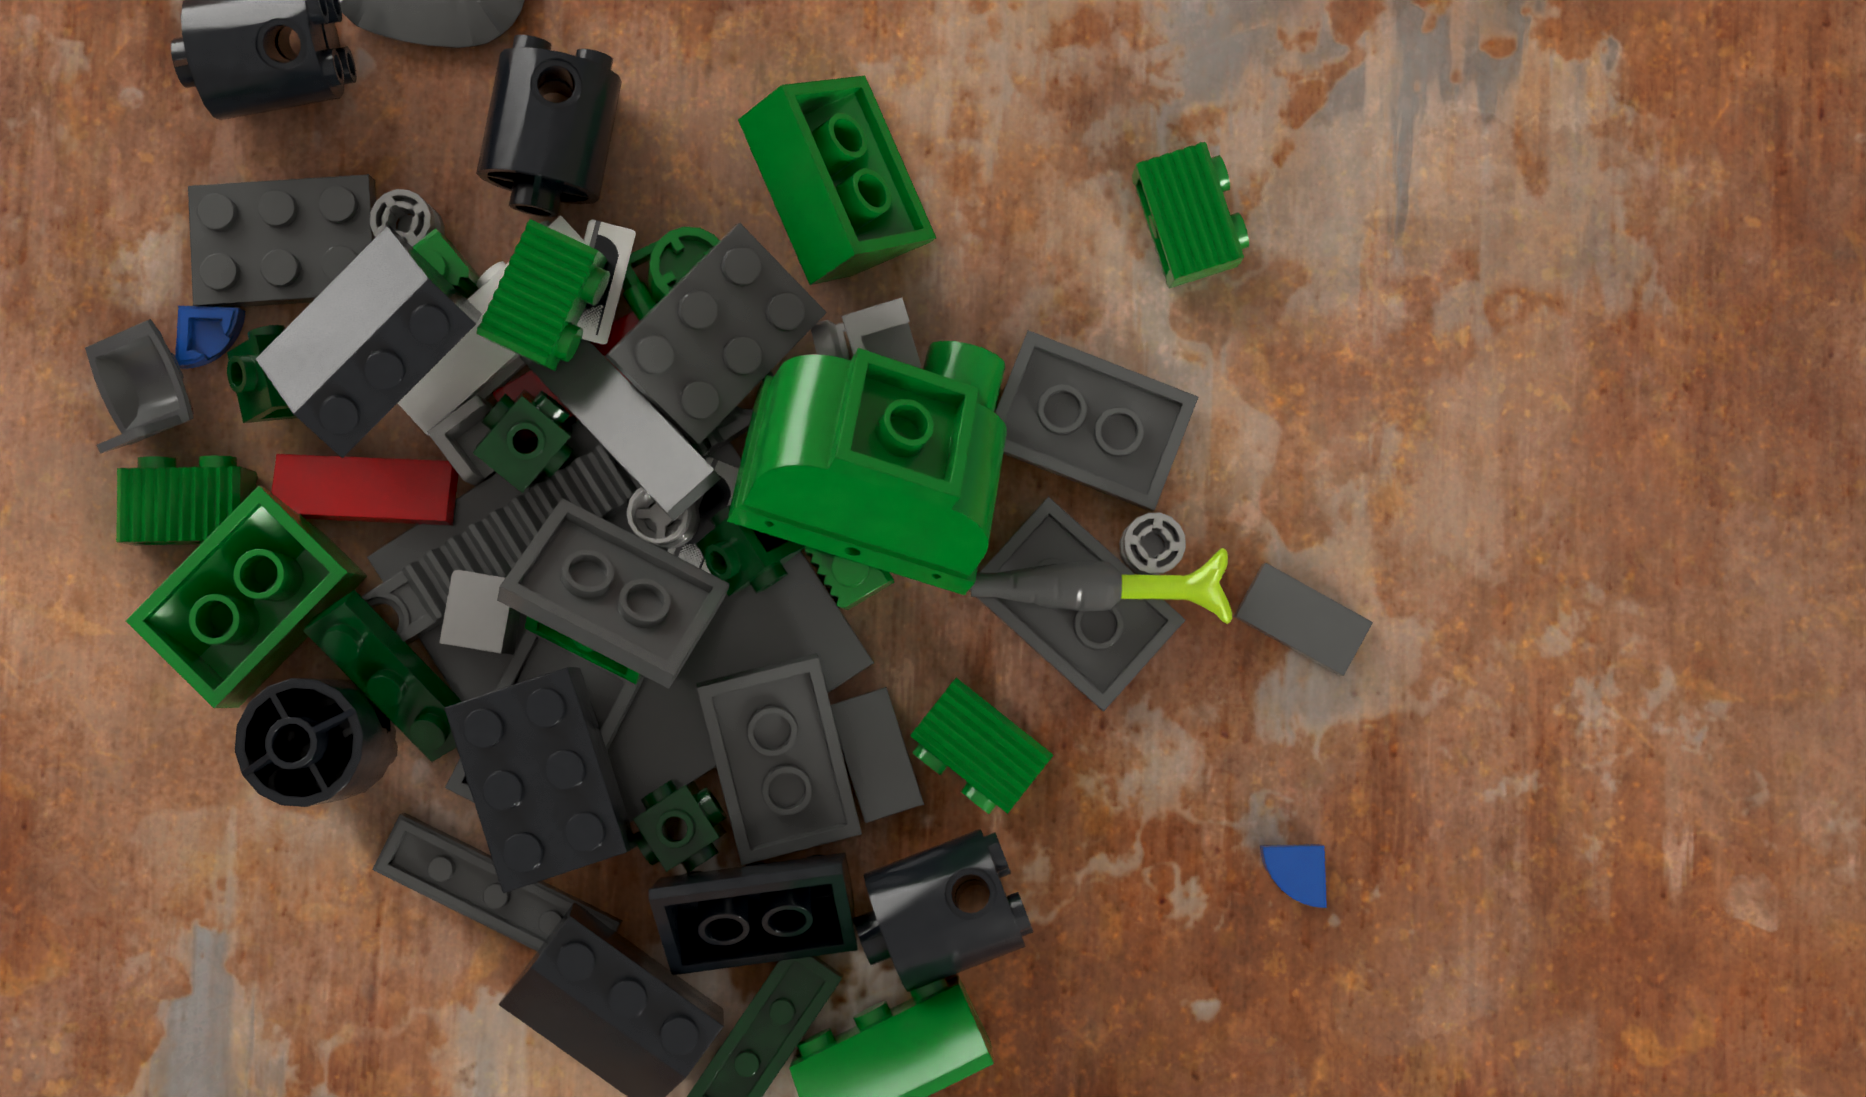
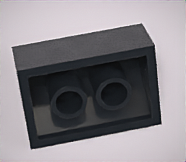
[256,225,482,458]
[649,853,858,975]
[499,902,724,1097]

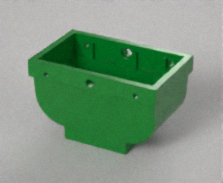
[727,348,1007,595]

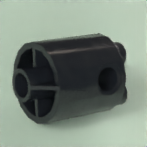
[171,0,357,120]
[476,35,622,218]
[235,678,398,807]
[853,829,1034,992]

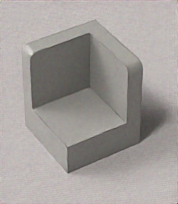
[841,297,921,368]
[427,395,497,486]
[439,570,521,655]

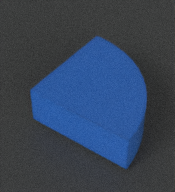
[175,306,246,369]
[1260,844,1327,908]

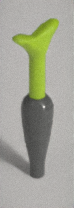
[971,548,1233,624]

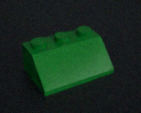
[738,75,936,285]
[126,486,367,709]
[789,975,994,1097]

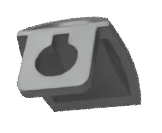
[85,319,194,454]

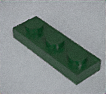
[303,590,462,762]
[687,956,843,1097]

